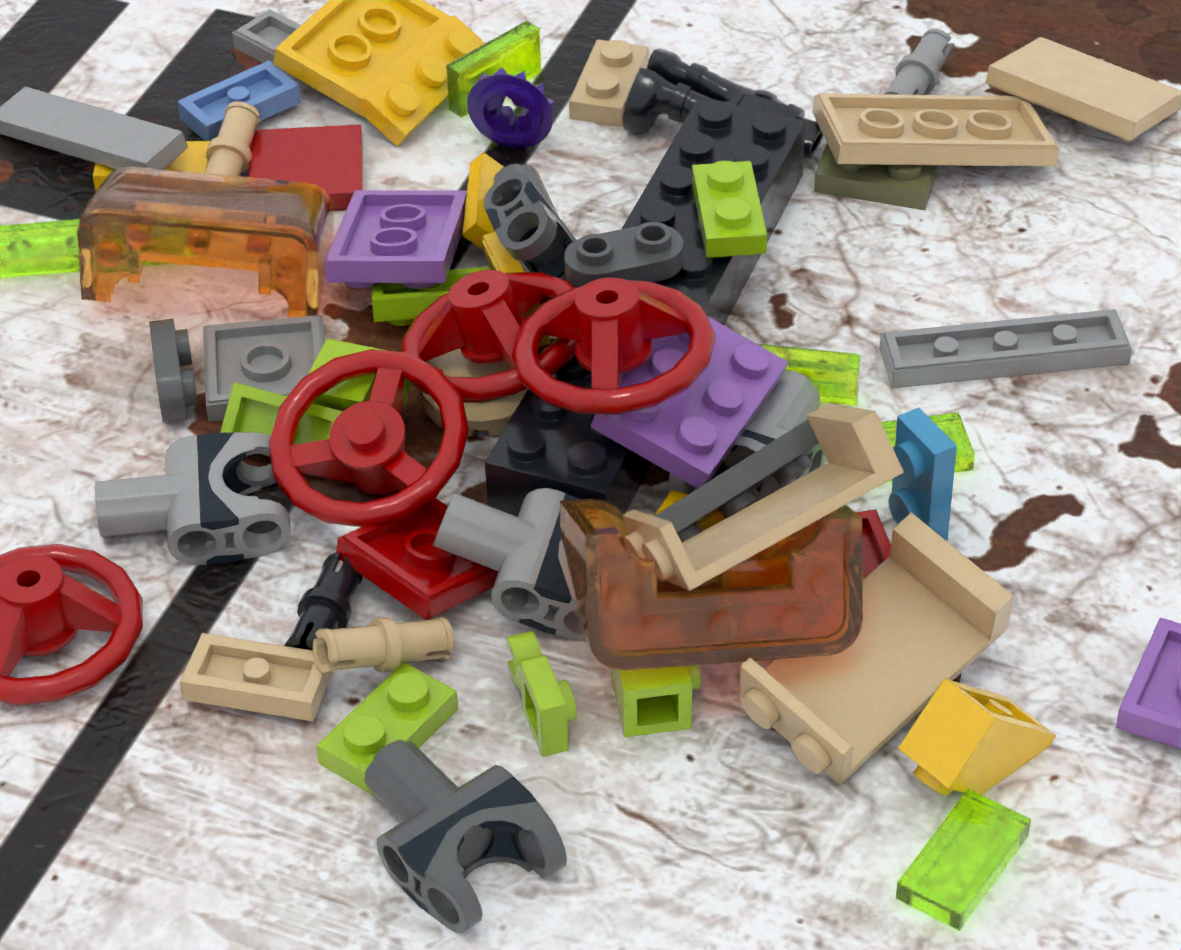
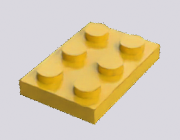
[273,0,451,117]

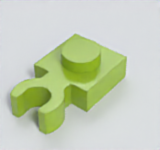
[506,631,577,757]

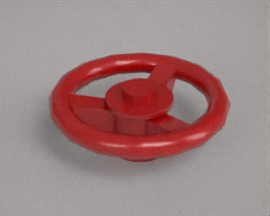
[401,270,577,402]
[511,277,716,415]
[268,349,469,527]
[0,544,143,705]

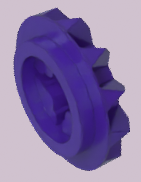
[467,67,555,148]

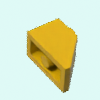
[898,678,1057,796]

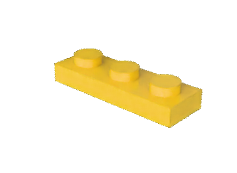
[357,15,494,147]

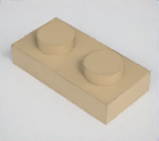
[569,39,649,127]
[180,633,333,722]

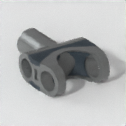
[484,164,577,301]
[364,740,567,933]

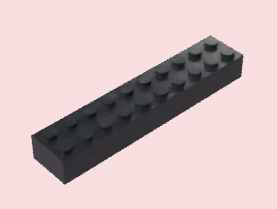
[485,99,805,548]

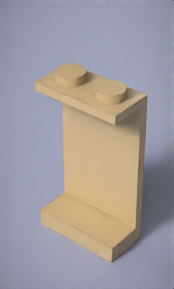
[622,403,904,590]
[739,513,1014,786]

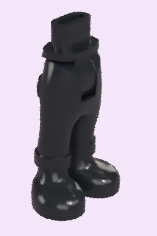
[623,48,823,159]

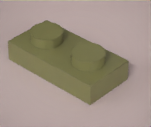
[814,144,937,210]

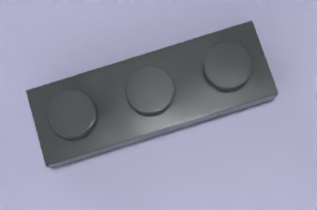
[655,419,819,543]

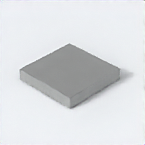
[203,315,325,422]

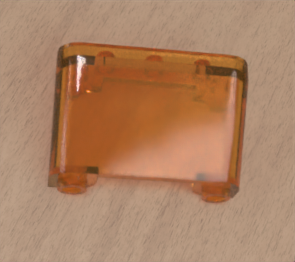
[77,167,334,318]
[560,489,863,670]

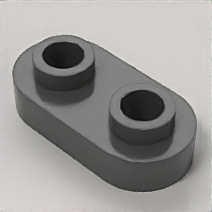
[564,222,683,288]
[149,318,198,422]

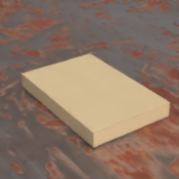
[985,37,1181,141]

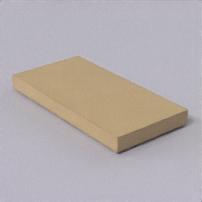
[812,93,1059,166]

